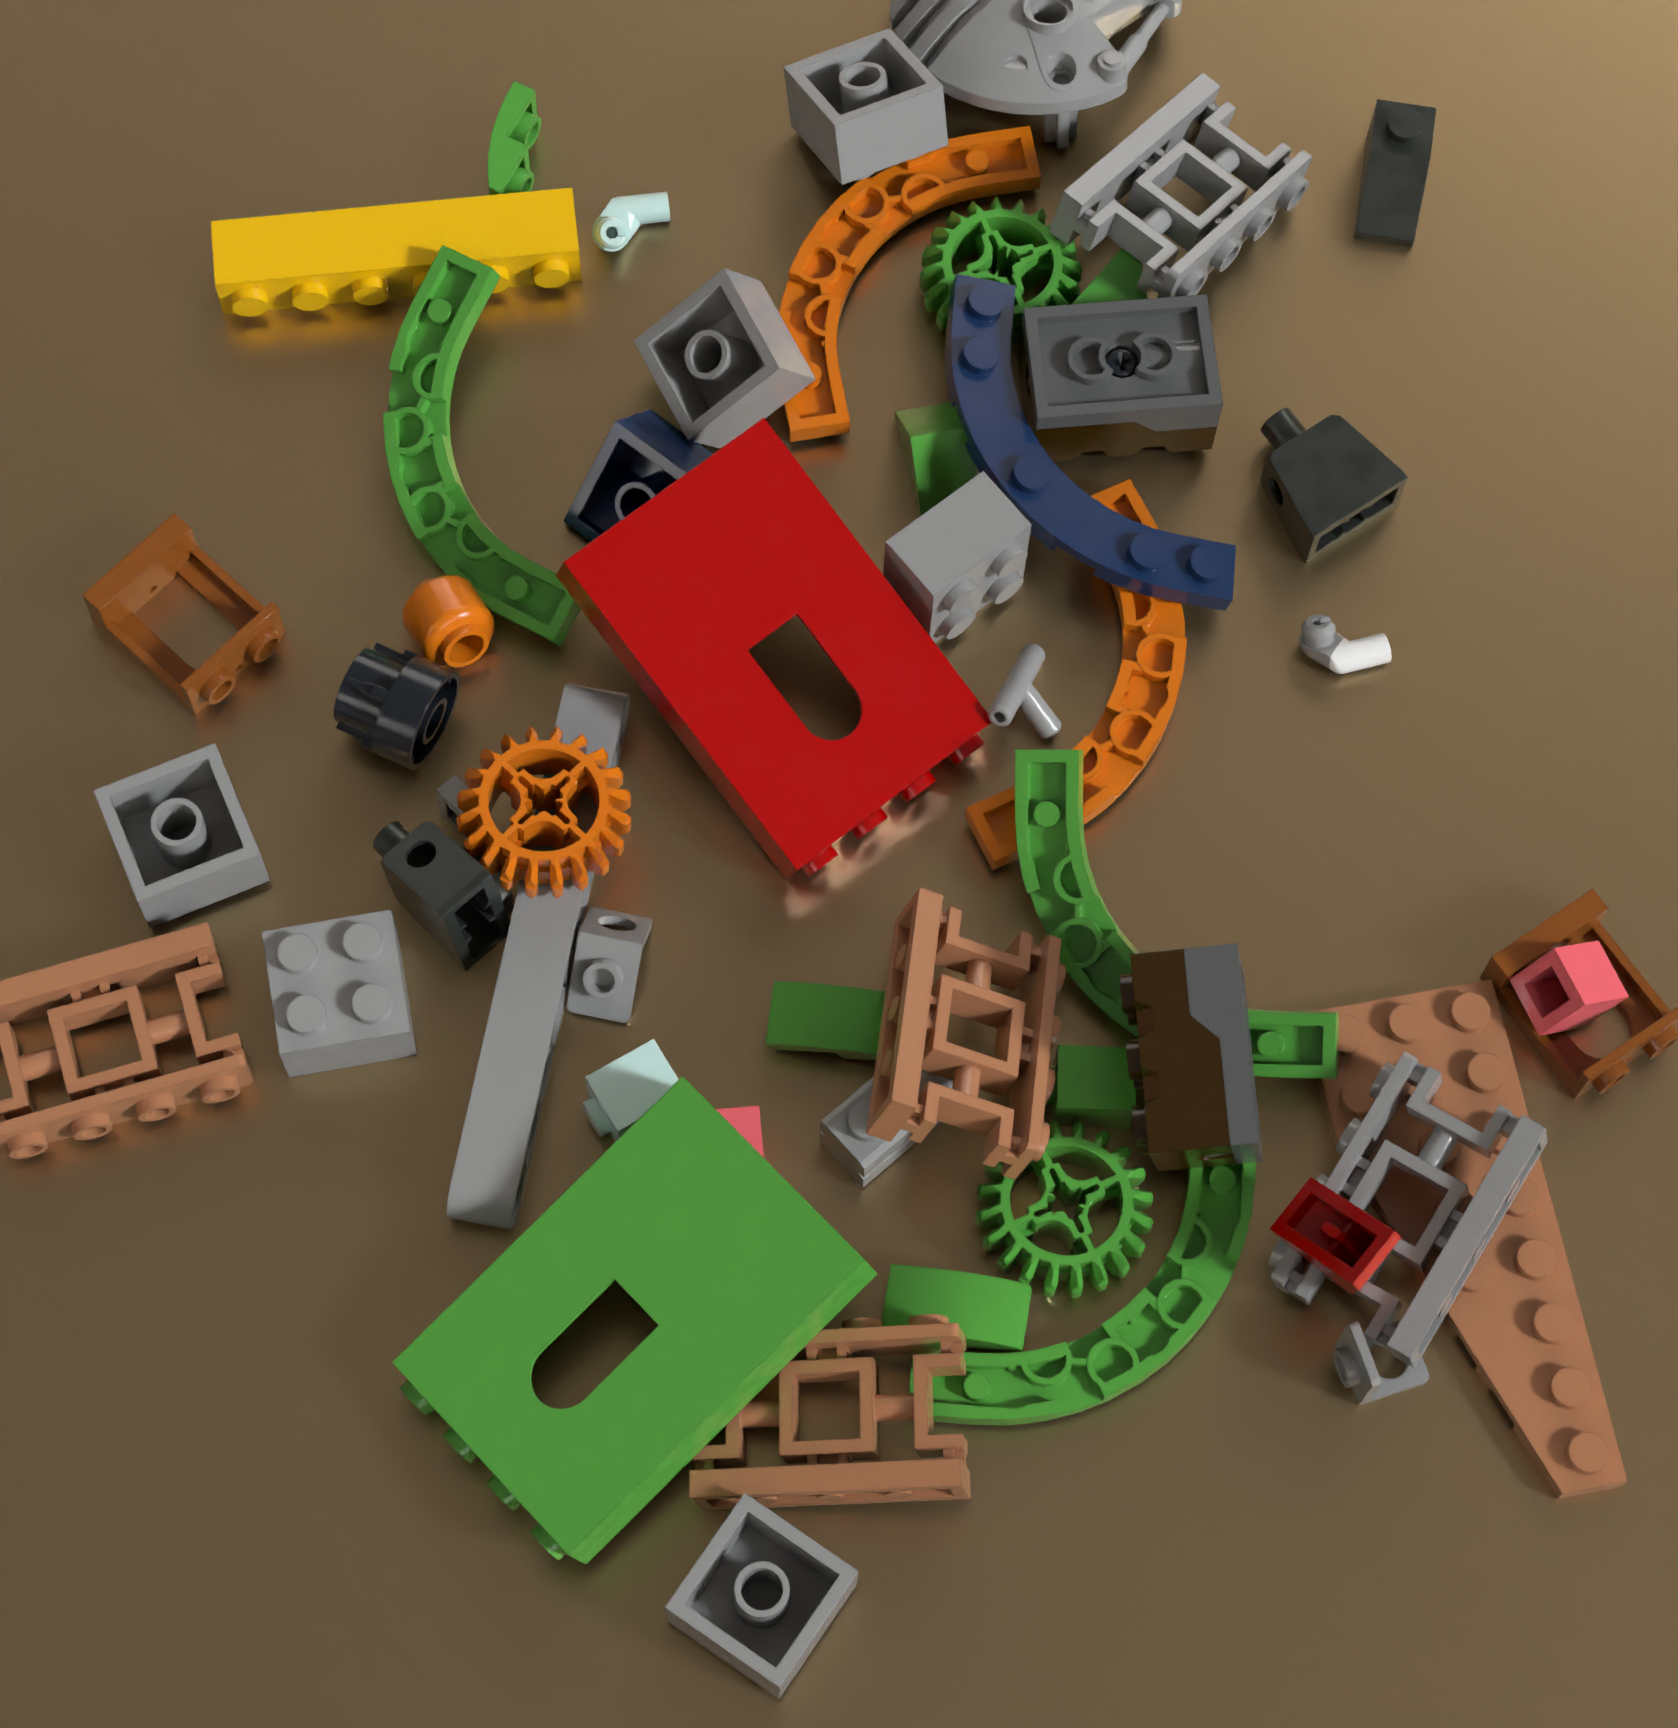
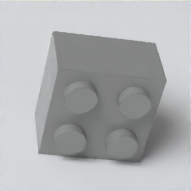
[783,28,948,185]
[634,268,816,449]
[883,471,1032,643]
[93,743,270,928]
[262,909,417,1077]
[665,1493,859,1699]

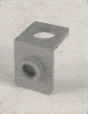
[567,907,652,1023]
[1333,1320,1430,1405]

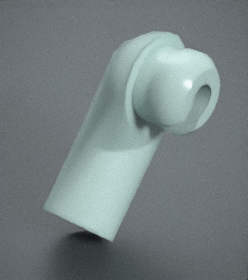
[592,191,670,252]

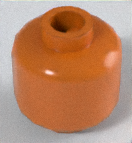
[402,575,495,668]

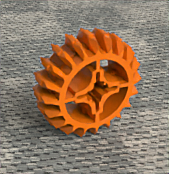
[457,726,631,899]

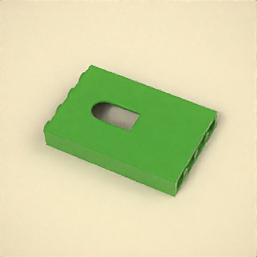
[392,1076,877,1564]

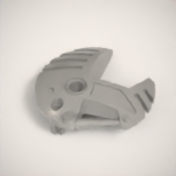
[890,0,1182,148]

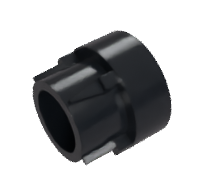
[333,642,460,771]

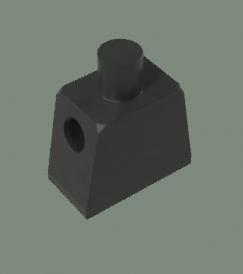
[1260,408,1408,563]
[373,821,510,971]

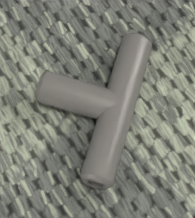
[988,644,1062,739]

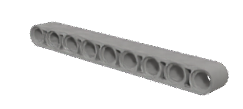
[447,683,630,1230]

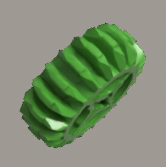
[919,196,1082,344]
[975,1120,1153,1298]

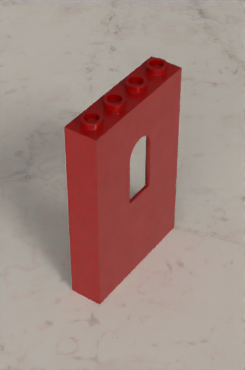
[556,418,992,879]

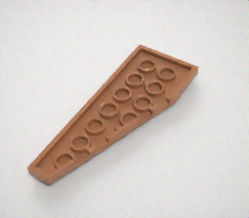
[1316,979,1627,1499]

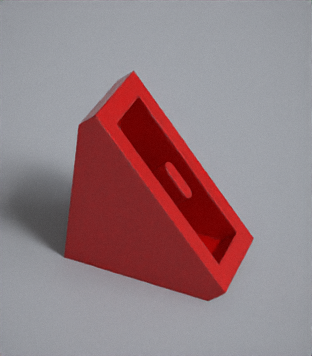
[1270,1177,1401,1295]

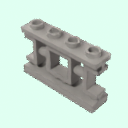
[1049,73,1313,298]
[1268,1052,1548,1369]

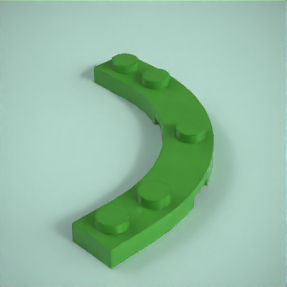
[383,245,581,647]
[1015,749,1339,1079]
[909,1162,1256,1426]

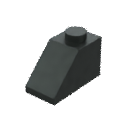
[1354,99,1436,247]

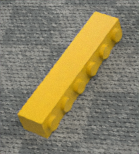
[211,187,582,317]

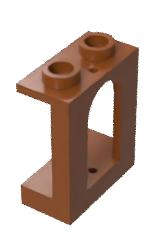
[82,513,286,715]
[1480,888,1678,1098]

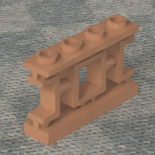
[866,887,1066,1180]
[0,922,254,1159]
[689,1314,971,1511]

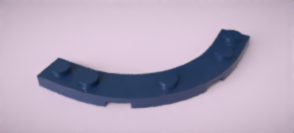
[945,274,1236,611]

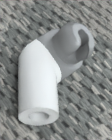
[1299,614,1392,674]

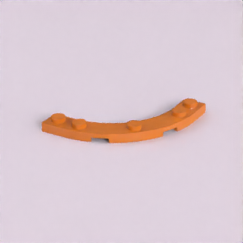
[779,126,1041,442]
[964,479,1187,870]

